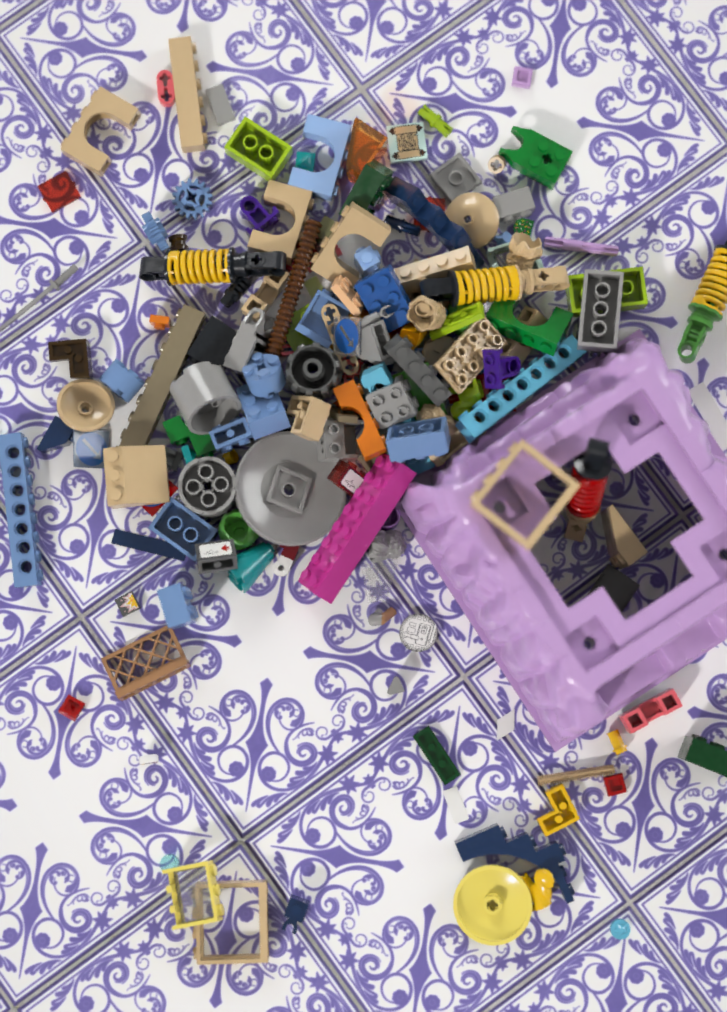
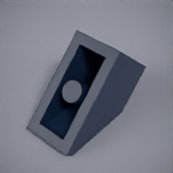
[37,416,73,453]

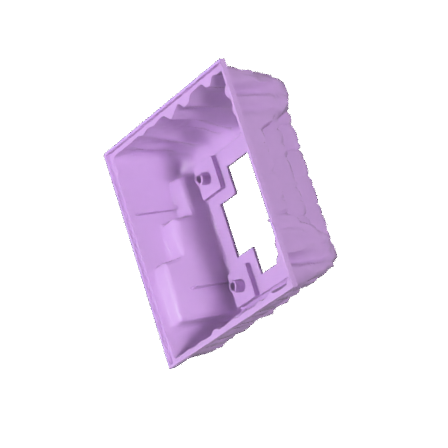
[395,329,727,752]

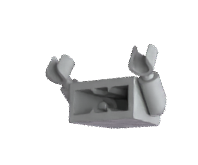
[351,305,396,365]

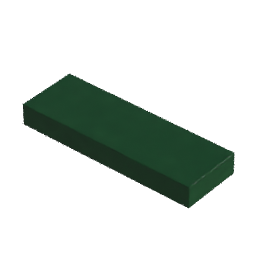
[413,725,461,785]

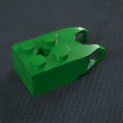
[498,126,573,190]

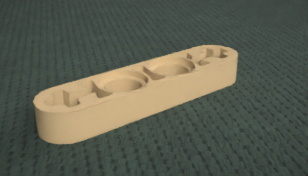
[321,303,359,375]

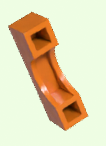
[333,379,387,462]

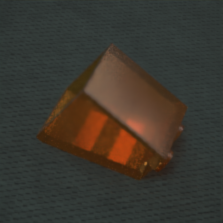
[346,117,388,184]

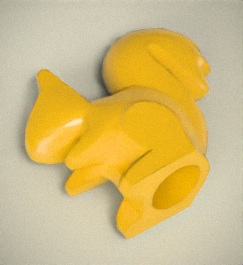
[520,869,555,912]

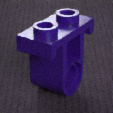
[240,196,280,238]
[483,349,521,389]

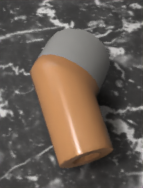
[368,607,397,626]

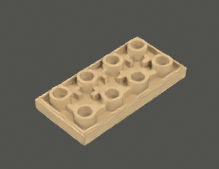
[433,316,507,394]

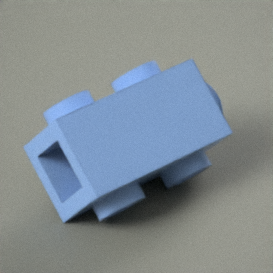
[354,245,381,278]

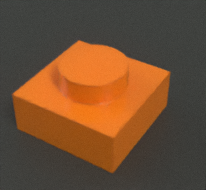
[149,314,171,330]

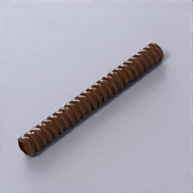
[265,219,322,360]

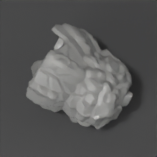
[368,530,407,563]

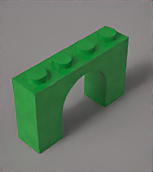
[486,299,574,356]

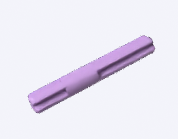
[544,237,619,256]

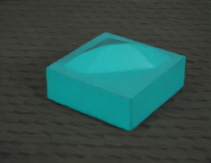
[295,151,316,172]
[181,445,196,465]

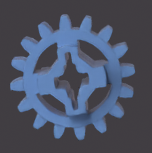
[172,178,213,220]
[141,211,169,251]

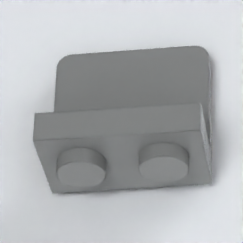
[366,374,419,429]

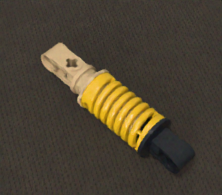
[419,264,570,307]

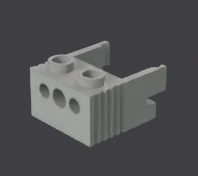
[317,420,364,462]

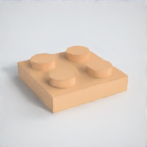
[331,274,364,318]

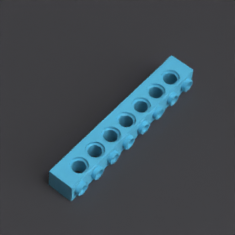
[455,334,587,444]

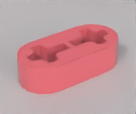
[157,70,175,107]

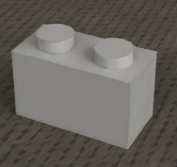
[492,186,535,224]

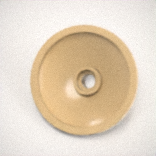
[445,192,500,249]
[56,379,115,432]

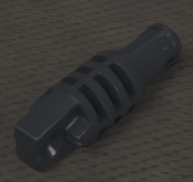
[220,269,260,308]

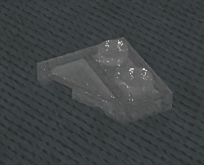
[361,559,398,603]

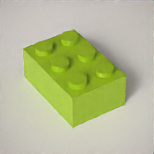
[224,116,293,181]

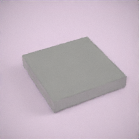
[429,152,482,203]

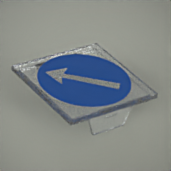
[334,316,361,357]

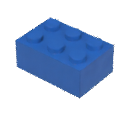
[354,264,411,333]

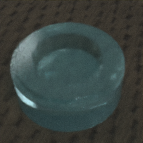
[160,854,180,874]

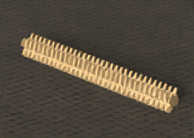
[537,764,616,787]

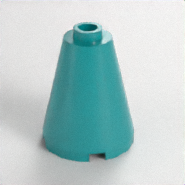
[227,542,275,593]

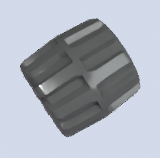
[285,342,342,400]

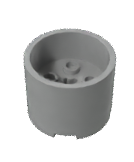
[170,361,242,435]
[178,457,237,519]

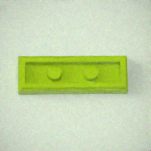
[429,301,485,340]

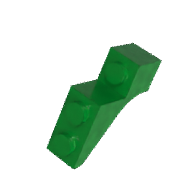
[162,415,222,458]

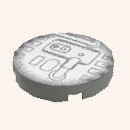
[399,614,438,652]

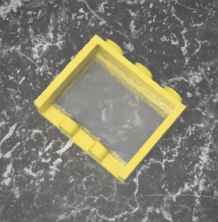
[162,860,224,930]

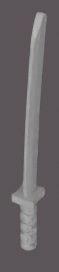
[0,264,79,332]

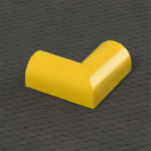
[536,783,580,837]

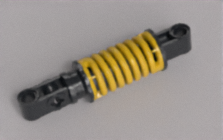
[139,247,287,286]

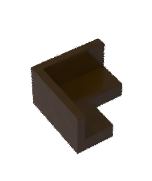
[48,338,93,380]

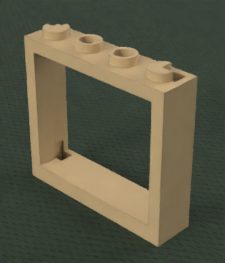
[469,439,581,551]
[192,880,269,965]

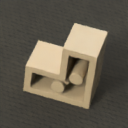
[286,395,331,442]

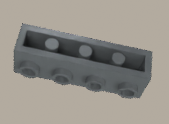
[383,334,452,407]

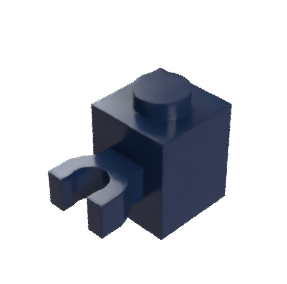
[282,894,310,934]

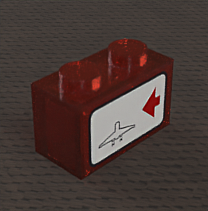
[327,460,366,498]

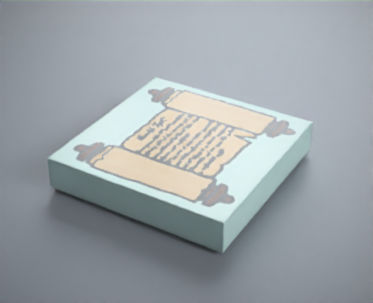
[386,122,428,164]

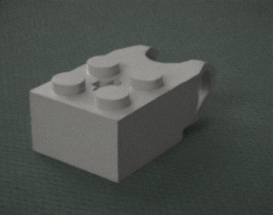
[223,307,276,377]

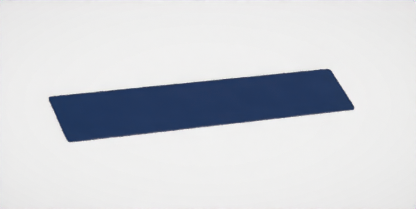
[111,529,186,561]

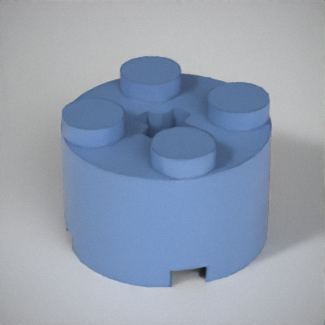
[242,352,286,397]
[99,359,145,403]

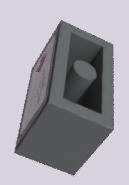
[195,539,238,574]

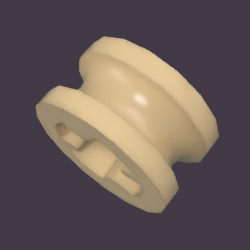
[488,155,506,174]

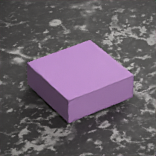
[511,66,533,89]

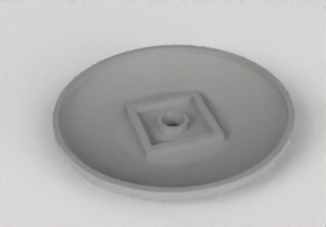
[235,431,347,546]

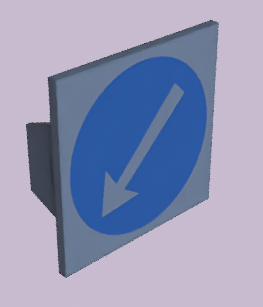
[73,429,109,469]

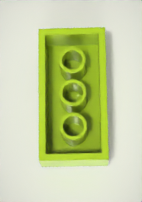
[565,266,648,317]

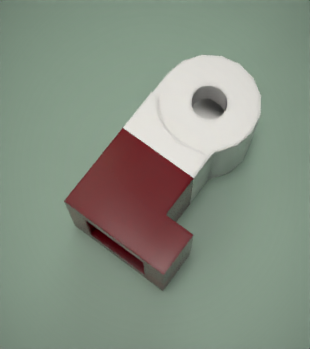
[273,545,300,577]

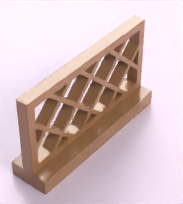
[101,625,191,701]

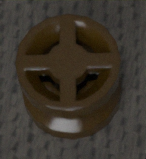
[168,234,189,252]

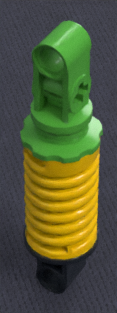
[677,241,727,364]

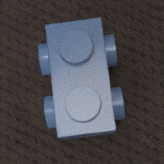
[209,417,253,454]

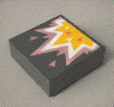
[115,591,141,617]

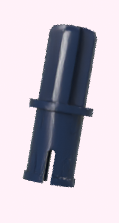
[384,214,421,236]

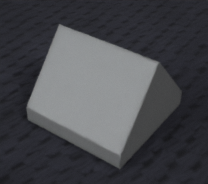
[387,676,405,695]

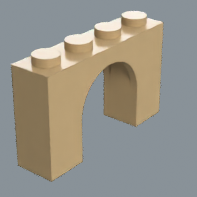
[61,86,141,177]
[247,179,315,266]
[310,201,391,288]

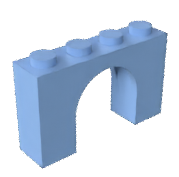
[288,114,354,202]

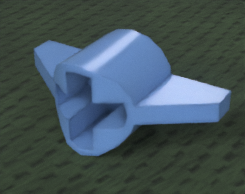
[494,231,512,245]

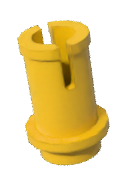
[607,729,627,755]

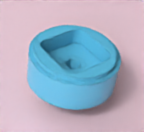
[610,919,630,940]

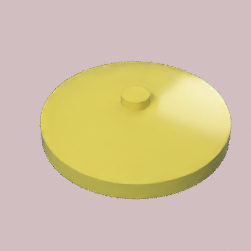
[453,864,532,946]

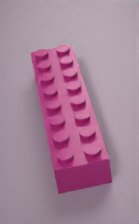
[298,453,417,604]

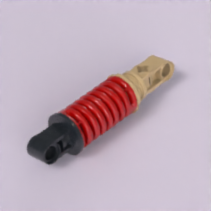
[564,437,613,543]

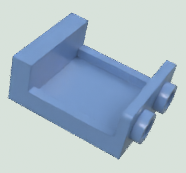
[295,288,350,348]

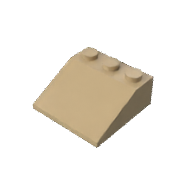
[103,445,170,509]
[601,505,648,569]

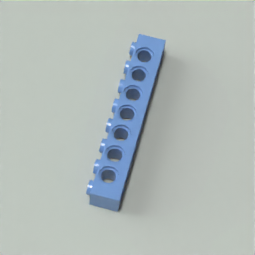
[0,432,44,588]

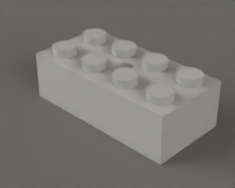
[577,269,624,353]

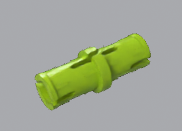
[418,104,453,138]

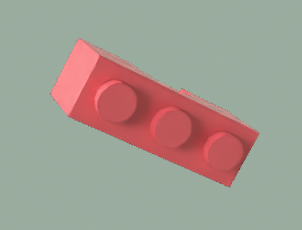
[618,688,683,734]

